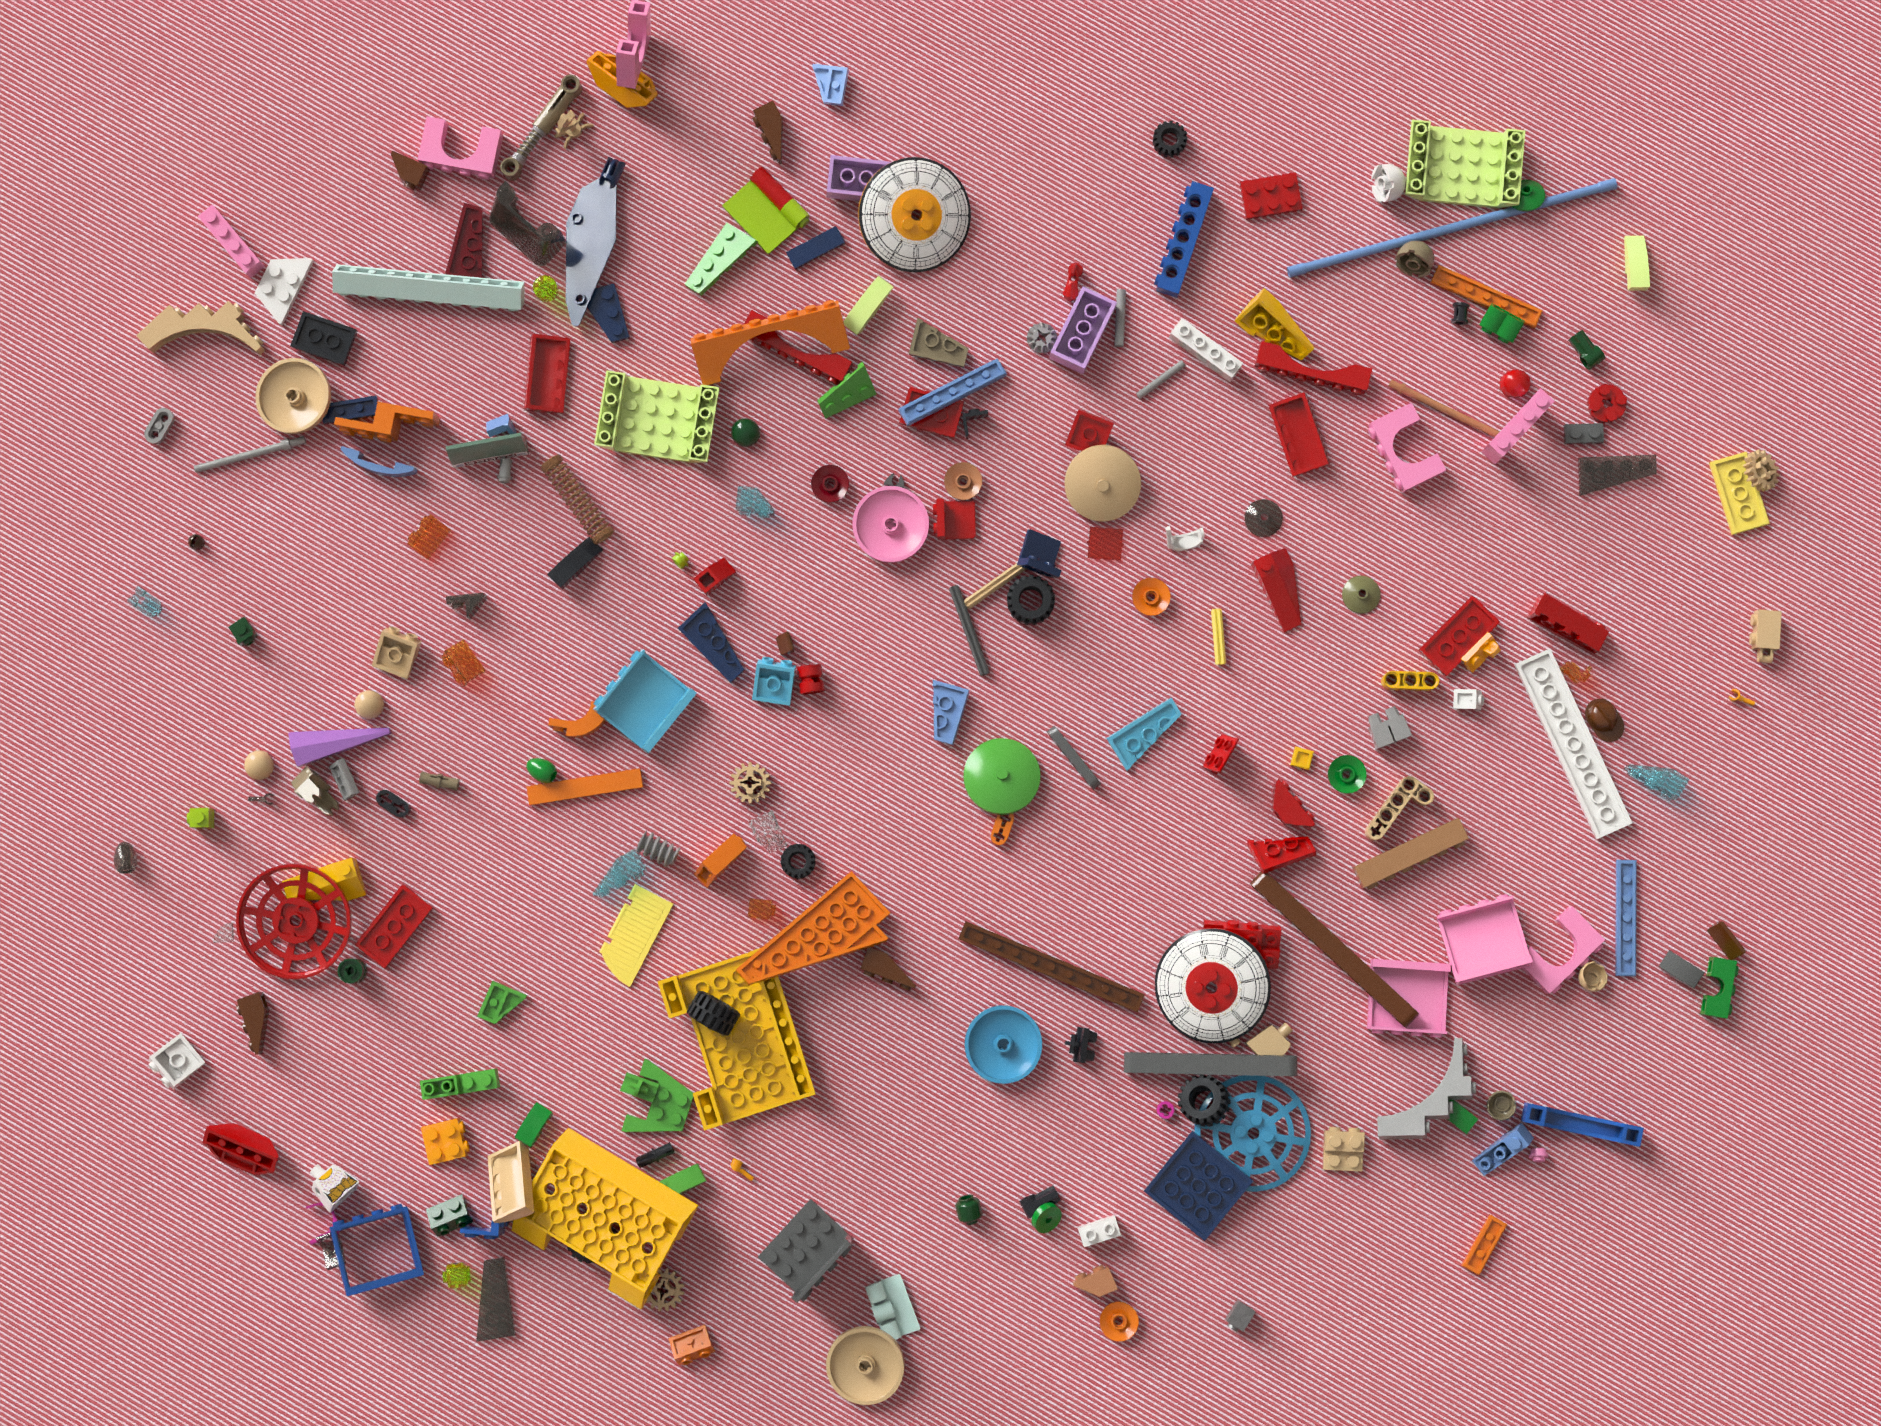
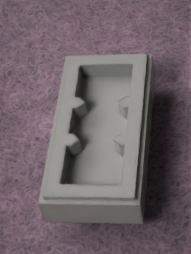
[329,758,359,801]

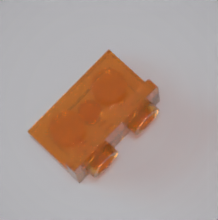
[407,514,451,560]
[442,639,485,687]

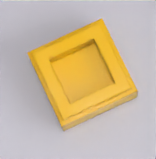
[1290,746,1314,770]

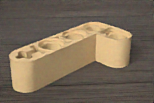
[1365,776,1434,841]

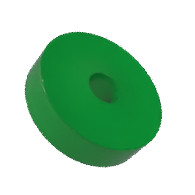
[1031,1203,1062,1233]

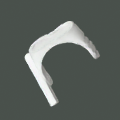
[1166,526,1204,551]

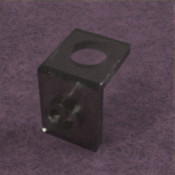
[316,1232,346,1270]

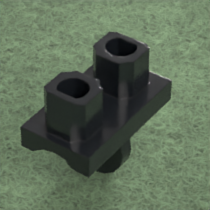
[1064,1027,1097,1063]

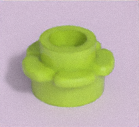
[672,552,689,569]

